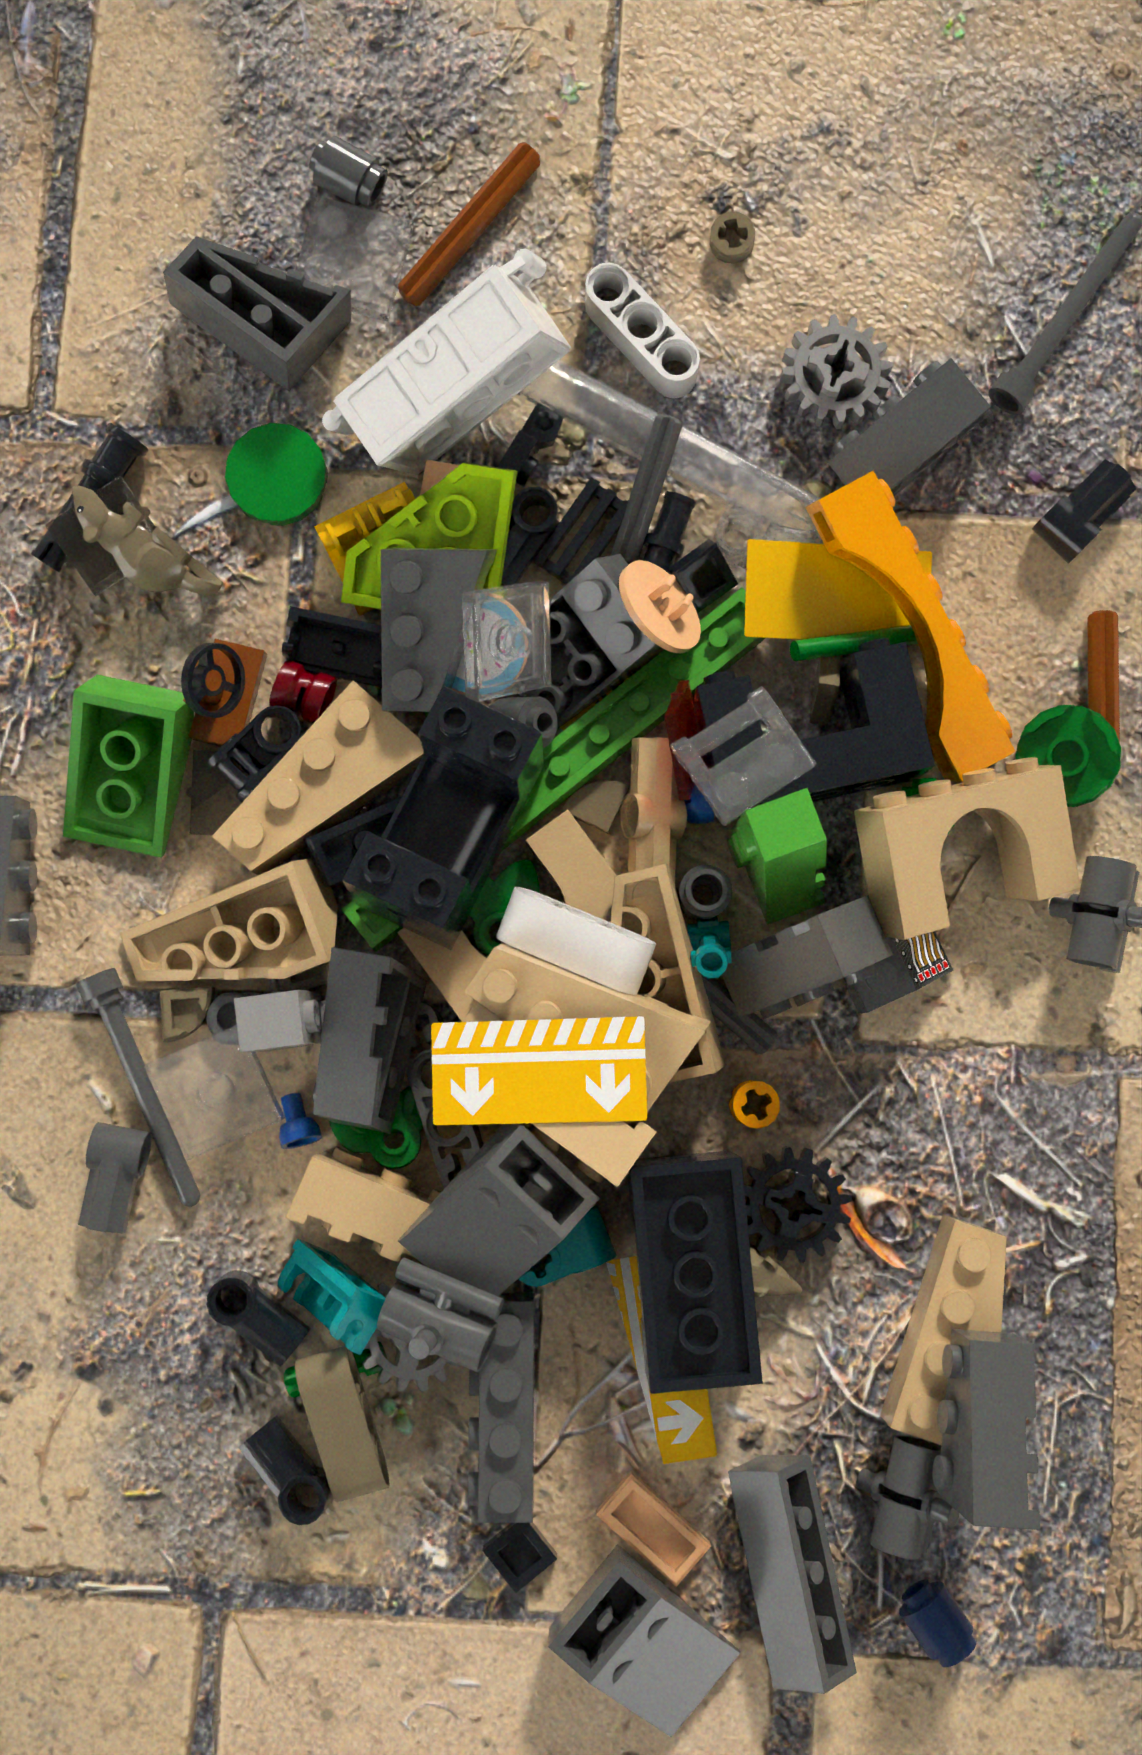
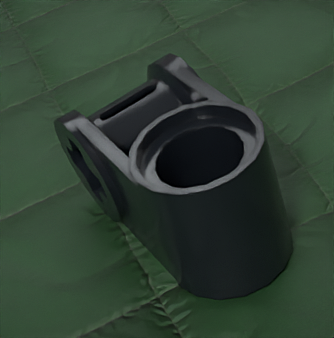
[204,705,301,802]

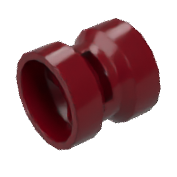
[269,659,337,724]

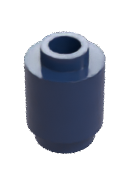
[899,1579,977,1668]

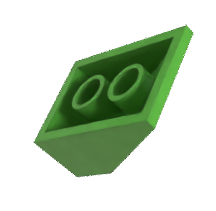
[63,674,194,858]

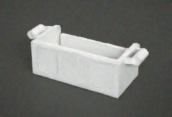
[322,249,571,475]

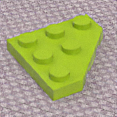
[341,462,517,609]

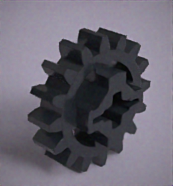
[744,1146,852,1263]

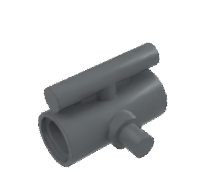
[1049,856,1142,973]
[377,1257,504,1372]
[856,1435,959,1560]

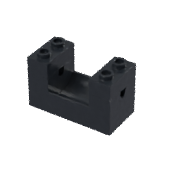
[691,638,935,823]
[342,686,544,950]
[628,1151,763,1394]

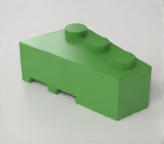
[727,788,827,925]

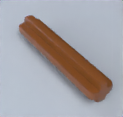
[1087,610,1120,742]

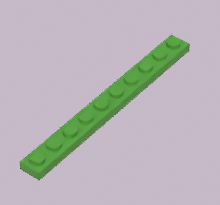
[341,587,766,952]

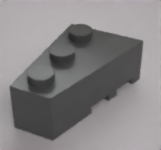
[163,236,351,391]
[381,548,498,712]
[0,795,38,956]
[313,947,427,1134]

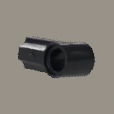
[1032,459,1137,564]
[501,487,560,592]
[206,1270,311,1367]
[238,1415,334,1525]

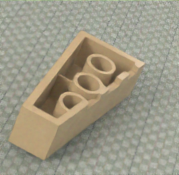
[464,943,711,1113]
[462,1002,656,1187]
[285,1147,442,1265]
[880,1214,1007,1445]

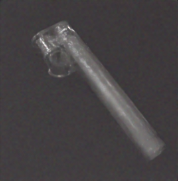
[517,360,823,570]

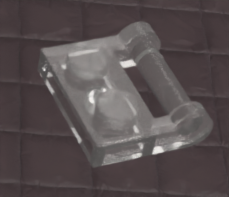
[670,686,816,826]

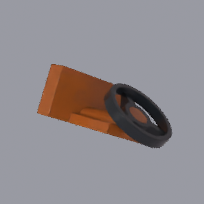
[181,639,267,747]

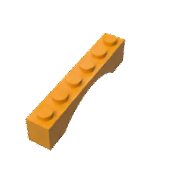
[805,470,1016,782]

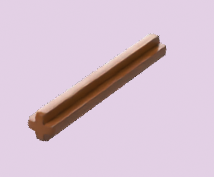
[398,142,540,307]

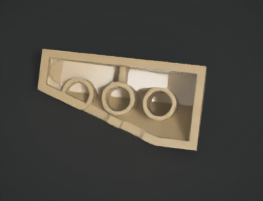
[120,859,338,981]
[611,864,725,1083]

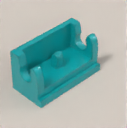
[278,1239,386,1355]

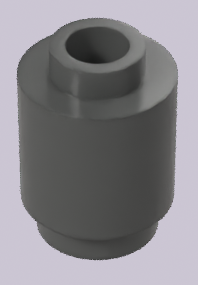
[309,136,388,207]
[488,697,557,748]
[677,865,732,920]

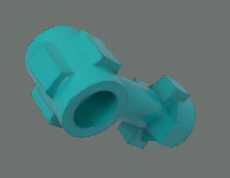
[687,917,732,979]

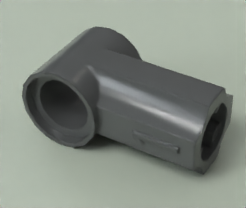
[78,1122,152,1234]

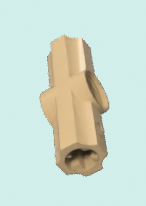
[620,738,687,887]

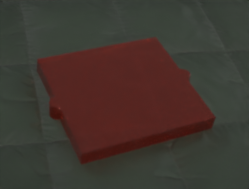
[664,680,703,800]

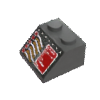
[843,895,954,1014]

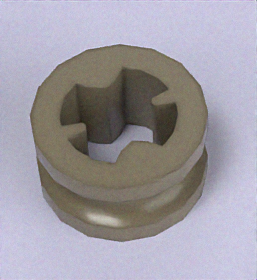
[710,212,755,264]

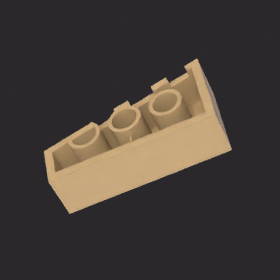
[212,680,424,875]

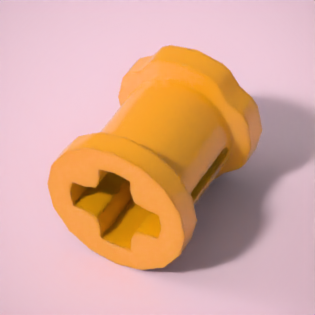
[728,1080,780,1129]

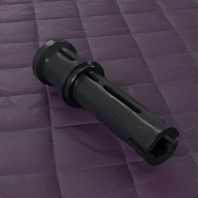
[30,423,148,572]

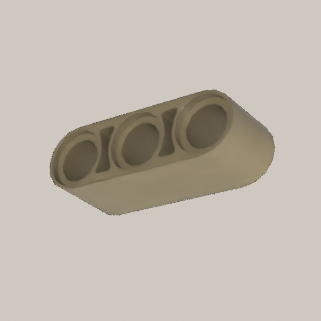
[295,1346,390,1502]

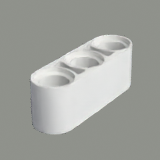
[585,262,700,398]
[496,887,656,995]

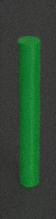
[790,625,918,662]

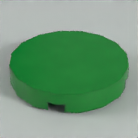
[225,423,328,526]
[1016,705,1122,807]

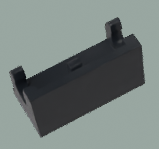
[282,606,382,688]

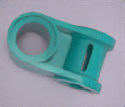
[518,1206,617,1287]

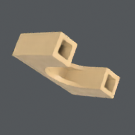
[854,757,1081,940]
[397,809,616,1021]

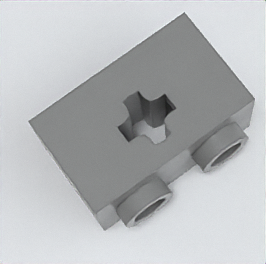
[234,990,326,1052]

